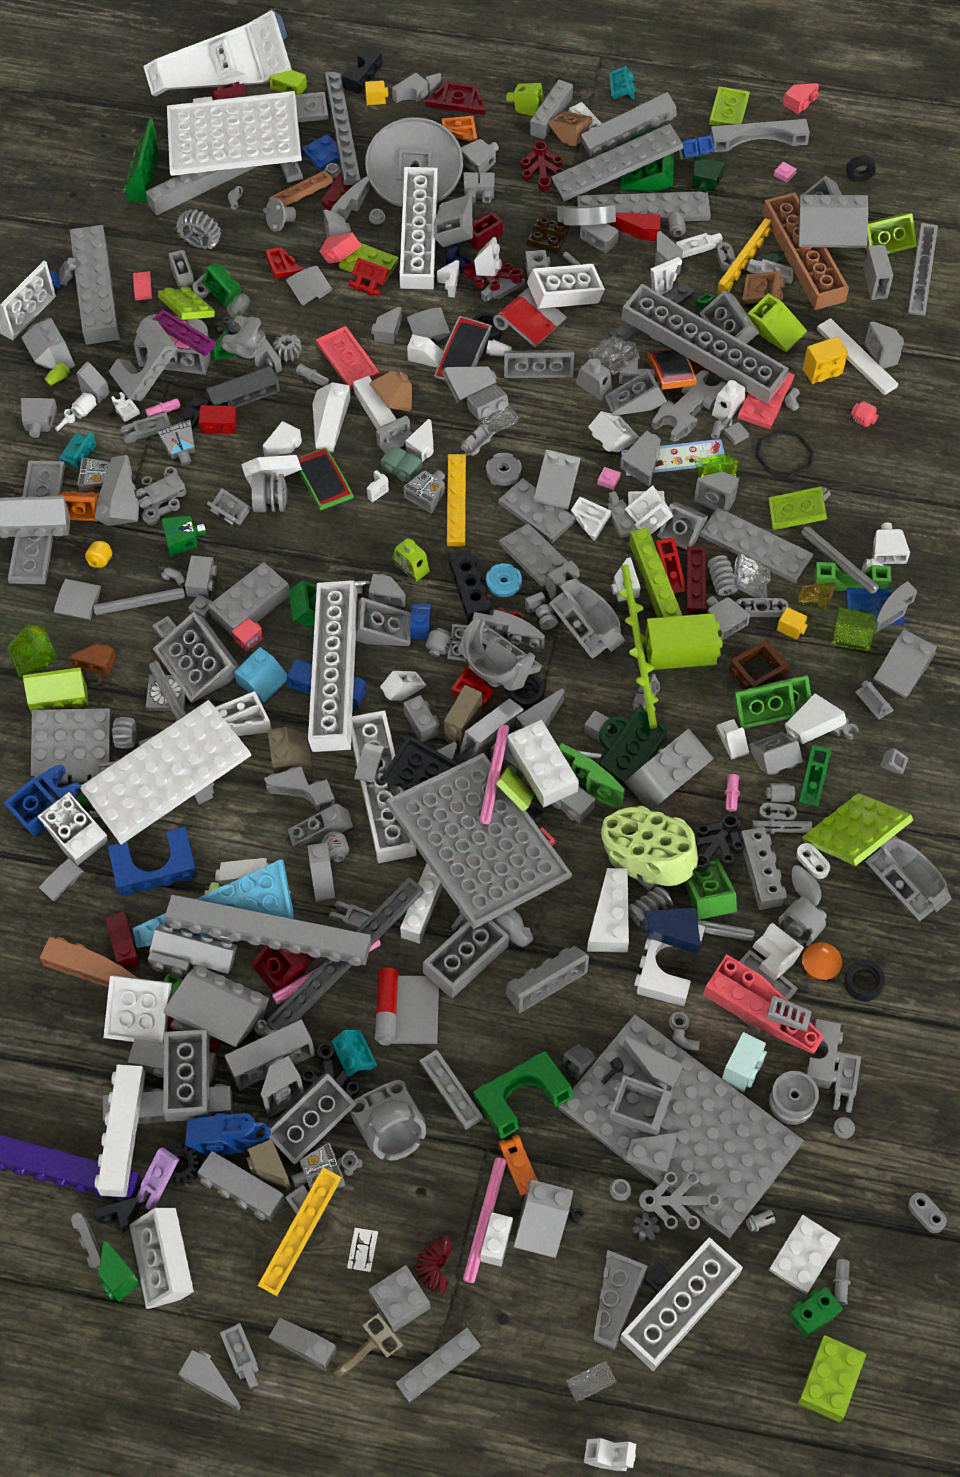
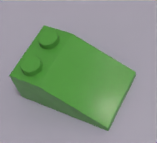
[685,858,737,920]

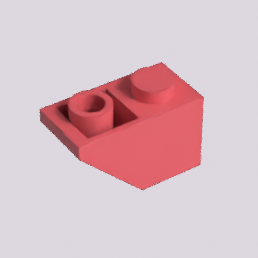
[783,83,819,114]

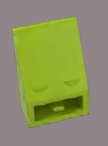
[747,293,807,353]

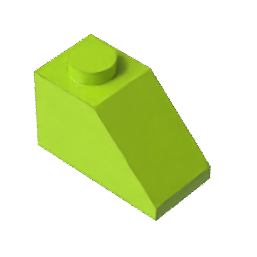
[269,70,307,95]

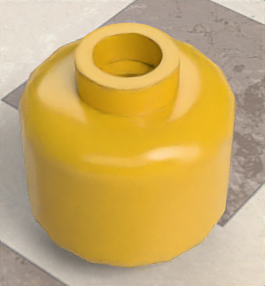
[85,541,112,568]

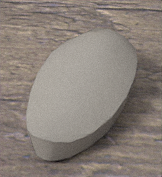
[792,865,821,906]

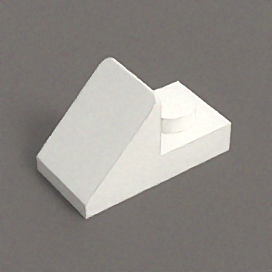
[437,260,460,298]
[716,719,749,760]

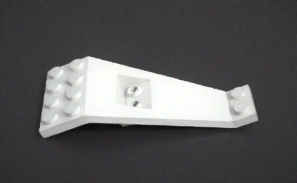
[143,11,292,97]

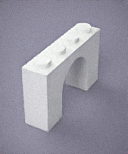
[634,925,705,1007]

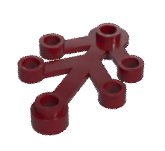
[521,141,564,192]
[462,263,523,291]

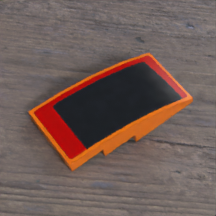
[647,349,697,390]

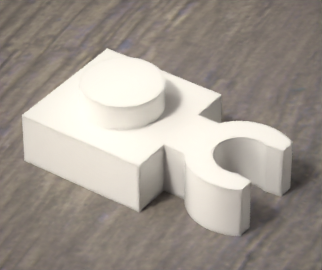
[111,392,140,422]

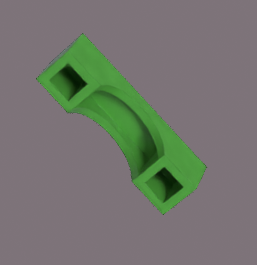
[814,562,891,591]

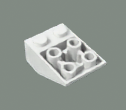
[38,792,108,865]

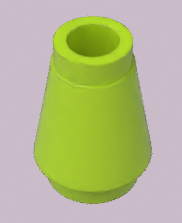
[44,362,71,386]

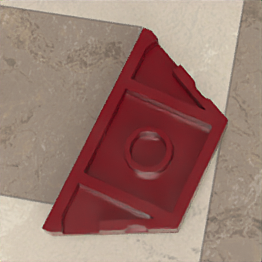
[425,81,486,115]

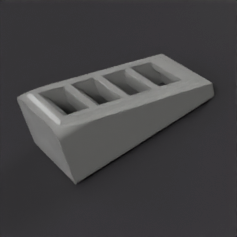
[766,996,812,1032]

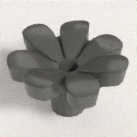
[216,317,236,335]
[632,1213,661,1242]

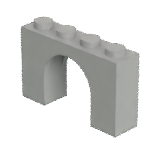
[109,318,178,401]

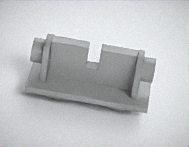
[461,424,495,456]
[632,673,660,711]
[855,680,894,720]

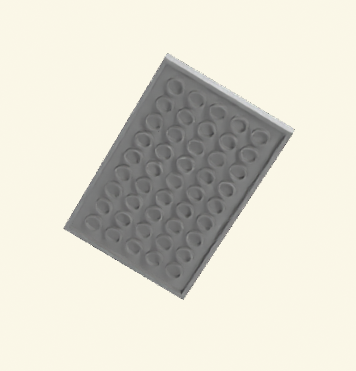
[558,1015,804,1241]

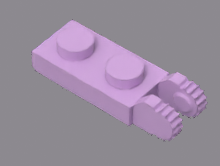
[137,1148,179,1211]

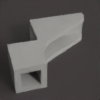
[264,766,335,813]

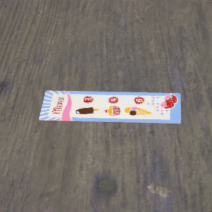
[621,439,727,476]

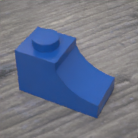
[410,604,431,639]

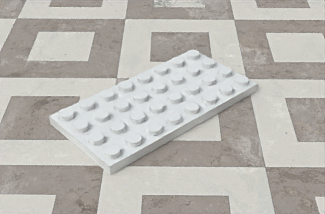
[80,700,252,844]

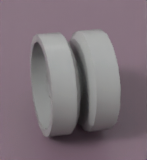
[769,1071,819,1125]

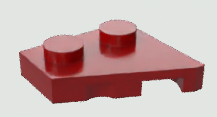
[265,248,305,278]

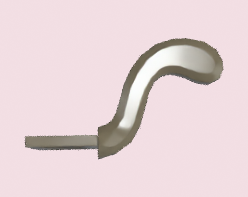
[333,1312,404,1378]

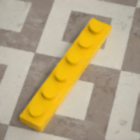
[717,218,772,295]
[447,454,466,546]
[258,1167,342,1296]

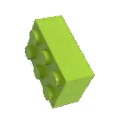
[797,1335,866,1423]

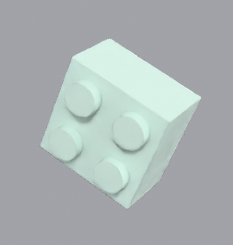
[722,1032,767,1093]

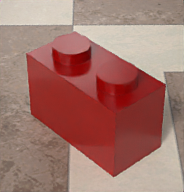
[199,405,237,434]

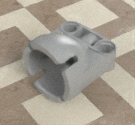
[350,1080,426,1160]

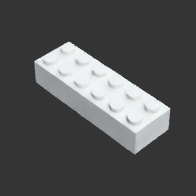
[620,1237,743,1371]

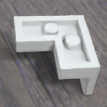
[753,923,804,981]

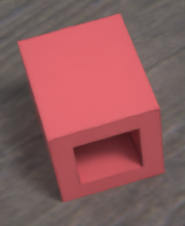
[232,618,263,652]

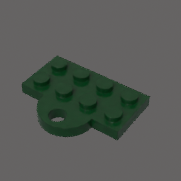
[598,707,669,789]

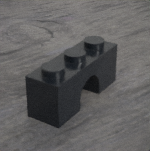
[342,46,383,94]

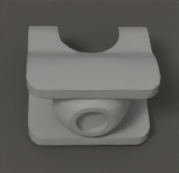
[220,316,266,359]

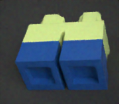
[679,135,715,160]

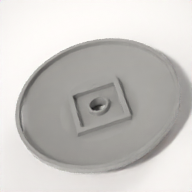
[365,117,463,207]

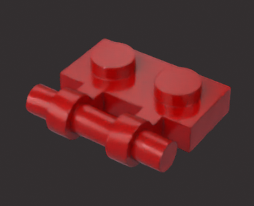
[348,258,390,297]

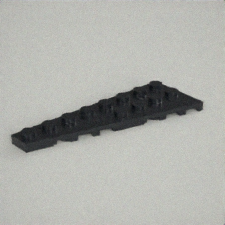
[380,735,544,825]

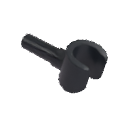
[601,1057,624,1085]
[569,1207,585,1223]

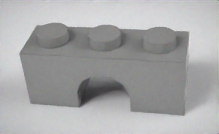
[806,1019,843,1089]

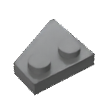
[625,1133,678,1174]

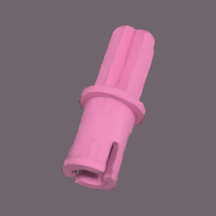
[145,398,181,417]
[724,774,740,812]

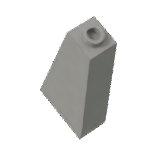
[458,698,524,762]

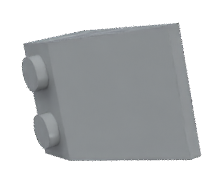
[604,369,667,416]
[533,450,581,509]
[356,597,411,646]
[873,629,937,698]
[513,1180,573,1258]

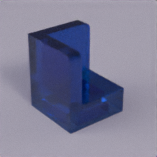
[446,244,471,273]

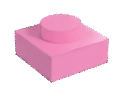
[773,162,797,183]
[597,467,621,490]

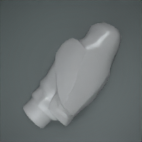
[492,908,533,947]

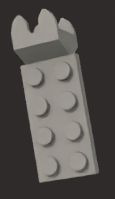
[499,523,580,600]

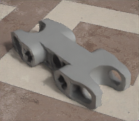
[651,370,727,442]

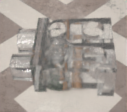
[588,336,640,374]

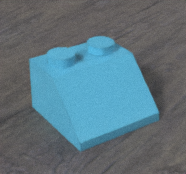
[234,647,287,704]

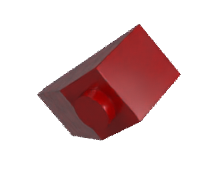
[610,212,661,241]
[654,537,687,594]

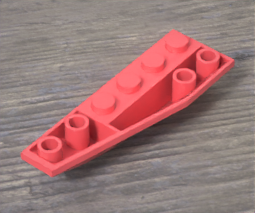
[703,954,824,1054]

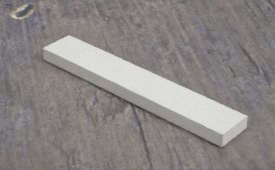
[817,318,898,395]

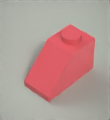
[320,233,361,263]

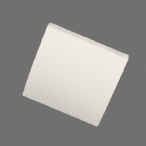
[625,486,673,534]

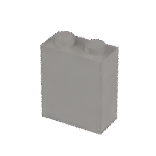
[863,245,893,300]

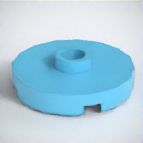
[486,563,522,597]

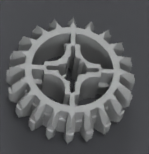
[176,209,221,250]

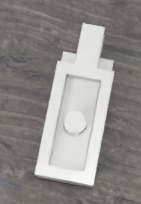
[676,233,723,258]

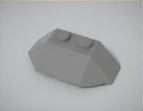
[21,318,75,369]

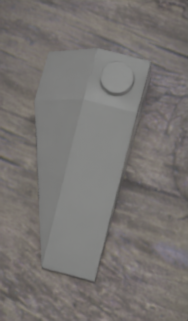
[95,455,139,526]

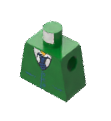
[162,516,206,556]

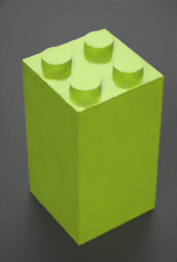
[645,613,722,670]

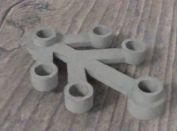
[138,466,186,525]
[639,1171,724,1230]

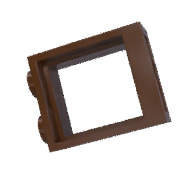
[729,639,790,690]

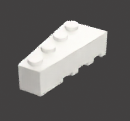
[587,868,629,952]

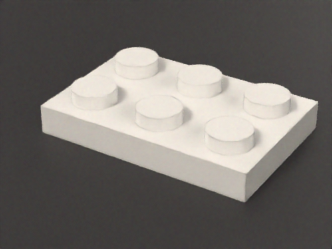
[769,1215,840,1295]

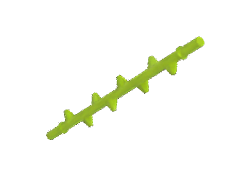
[618,564,658,729]

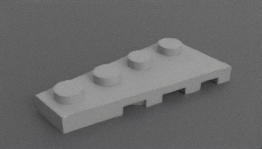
[593,1250,648,1350]

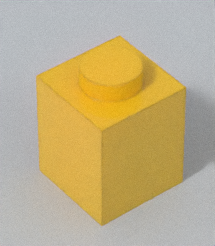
[365,81,388,105]
[777,607,808,640]

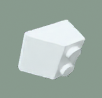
[588,411,640,452]

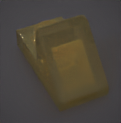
[798,582,836,611]

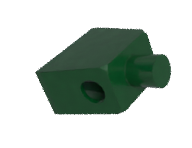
[692,156,725,193]

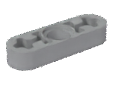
[736,598,789,617]

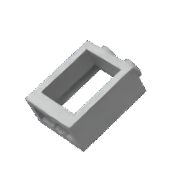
[607,1075,672,1136]

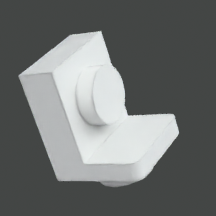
[367,470,389,502]

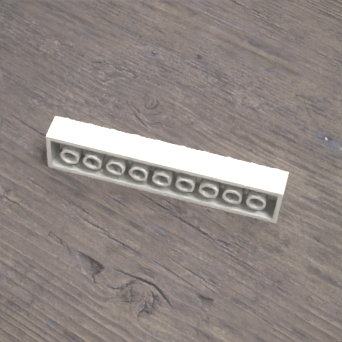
[308,580,358,752]

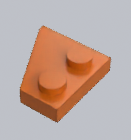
[442,116,477,142]

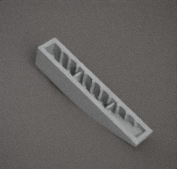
[908,223,938,316]

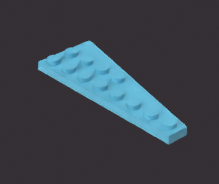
[133,859,294,948]

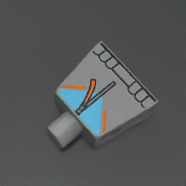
[158,420,195,466]

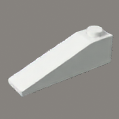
[312,382,351,453]

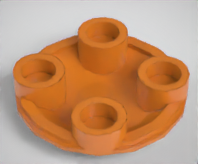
[802,942,842,980]

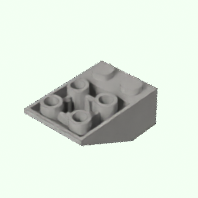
[433,194,473,247]

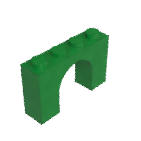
[473,1051,573,1139]

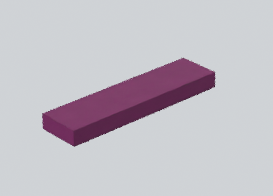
[152,310,216,356]

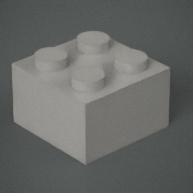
[369,1265,430,1332]

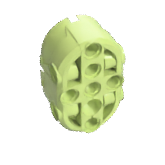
[601,806,698,886]

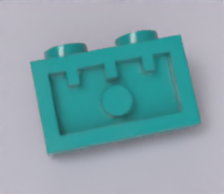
[609,66,636,99]
[59,432,96,469]
[332,1030,377,1076]

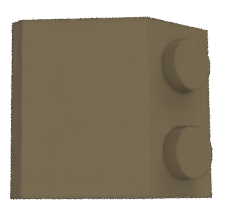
[267,727,312,773]
[246,1139,291,1192]

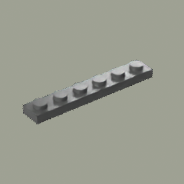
[609,282,695,347]

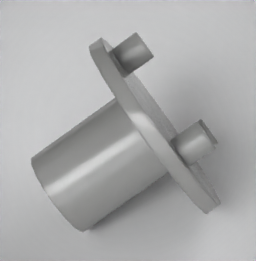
[263,198,296,232]

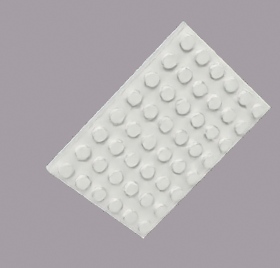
[167,91,302,176]

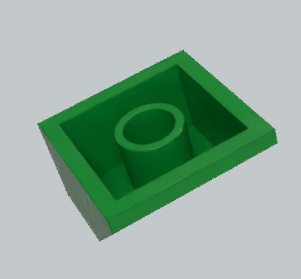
[202,264,242,307]
[289,580,317,627]
[99,1241,140,1302]

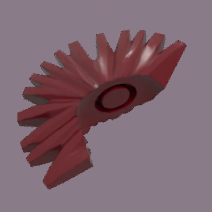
[415,1235,452,1295]

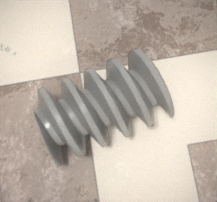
[707,555,739,596]
[628,887,673,926]

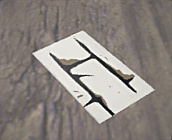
[347,1228,378,1272]

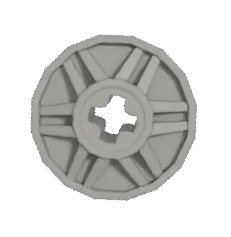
[251,474,288,513]

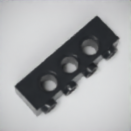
[449,549,492,623]

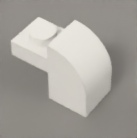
[584,1438,636,1471]

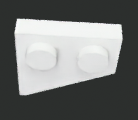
[651,257,682,295]
[571,497,611,541]

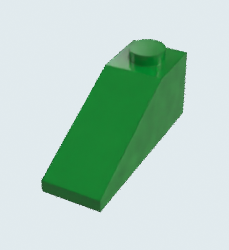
[799,745,831,806]

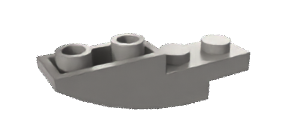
[473,610,545,649]

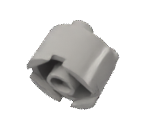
[778,897,827,946]

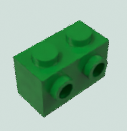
[789,1287,843,1339]

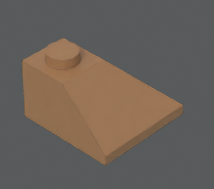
[548,111,592,146]
[369,371,412,412]

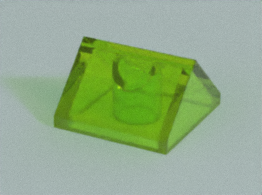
[694,453,738,477]

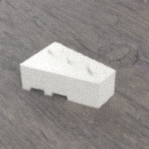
[215,691,271,736]

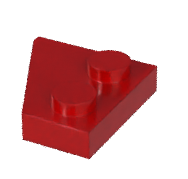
[450,665,493,709]

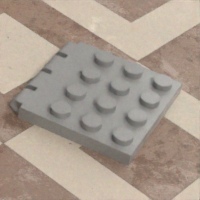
[31,708,110,784]

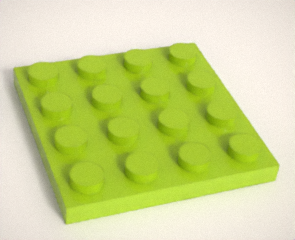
[802,793,913,866]

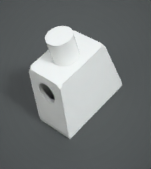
[712,380,745,419]
[872,523,910,564]

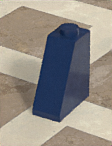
[643,908,701,953]

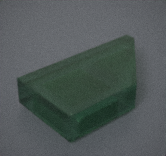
[754,251,785,263]

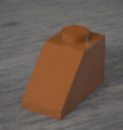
[70,644,116,676]

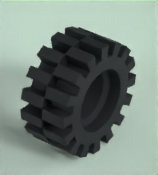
[166,1144,200,1186]

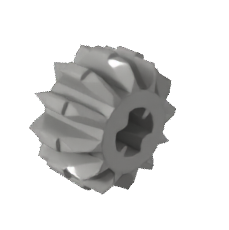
[273,333,302,362]
[112,717,137,749]

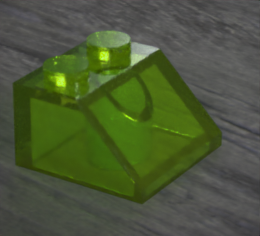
[832,607,876,651]
[7,624,57,677]

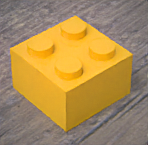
[803,336,848,384]

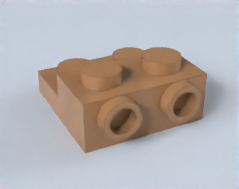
[742,271,785,304]

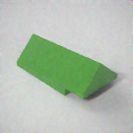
[734,675,811,729]

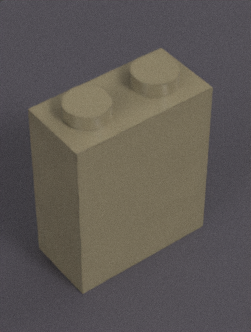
[444,685,482,747]

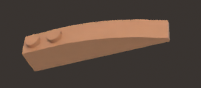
[40,937,137,988]

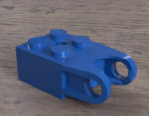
[4,765,81,837]
[185,1113,271,1157]

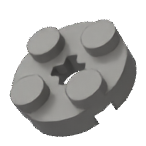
[486,453,522,486]

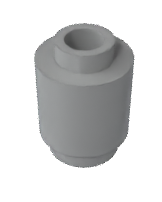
[668,212,686,237]
[766,783,795,803]

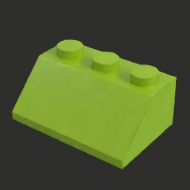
[865,213,917,254]
[23,668,88,714]

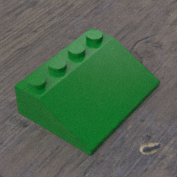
[124,119,159,203]
[620,128,674,191]

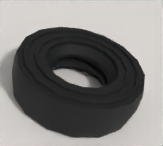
[846,155,876,182]

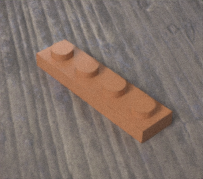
[269,171,333,207]

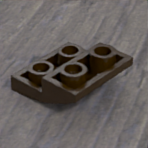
[526,217,570,254]

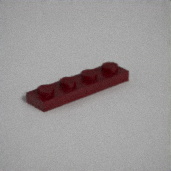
[687,547,706,613]

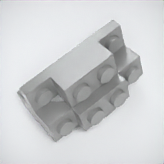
[549,579,626,659]
[457,616,542,691]
[865,835,952,922]

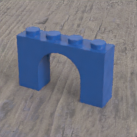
[108,827,198,896]

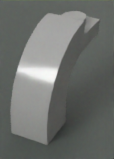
[557,204,616,225]

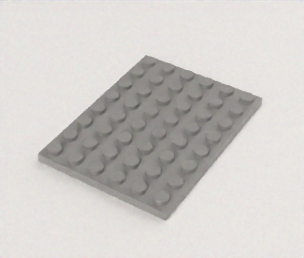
[385,753,572,929]

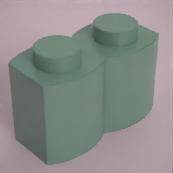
[381,446,423,482]

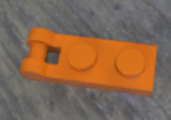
[498,1134,538,1198]

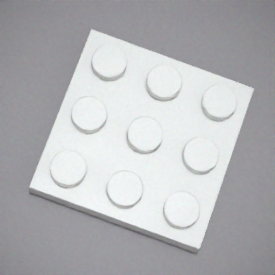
[103,975,172,1044]

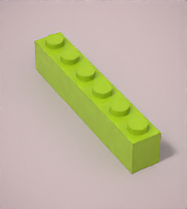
[629,527,682,618]

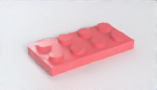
[316,326,380,390]
[738,373,795,429]

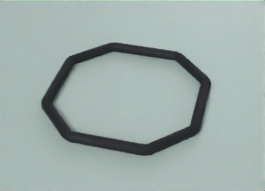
[755,430,814,478]

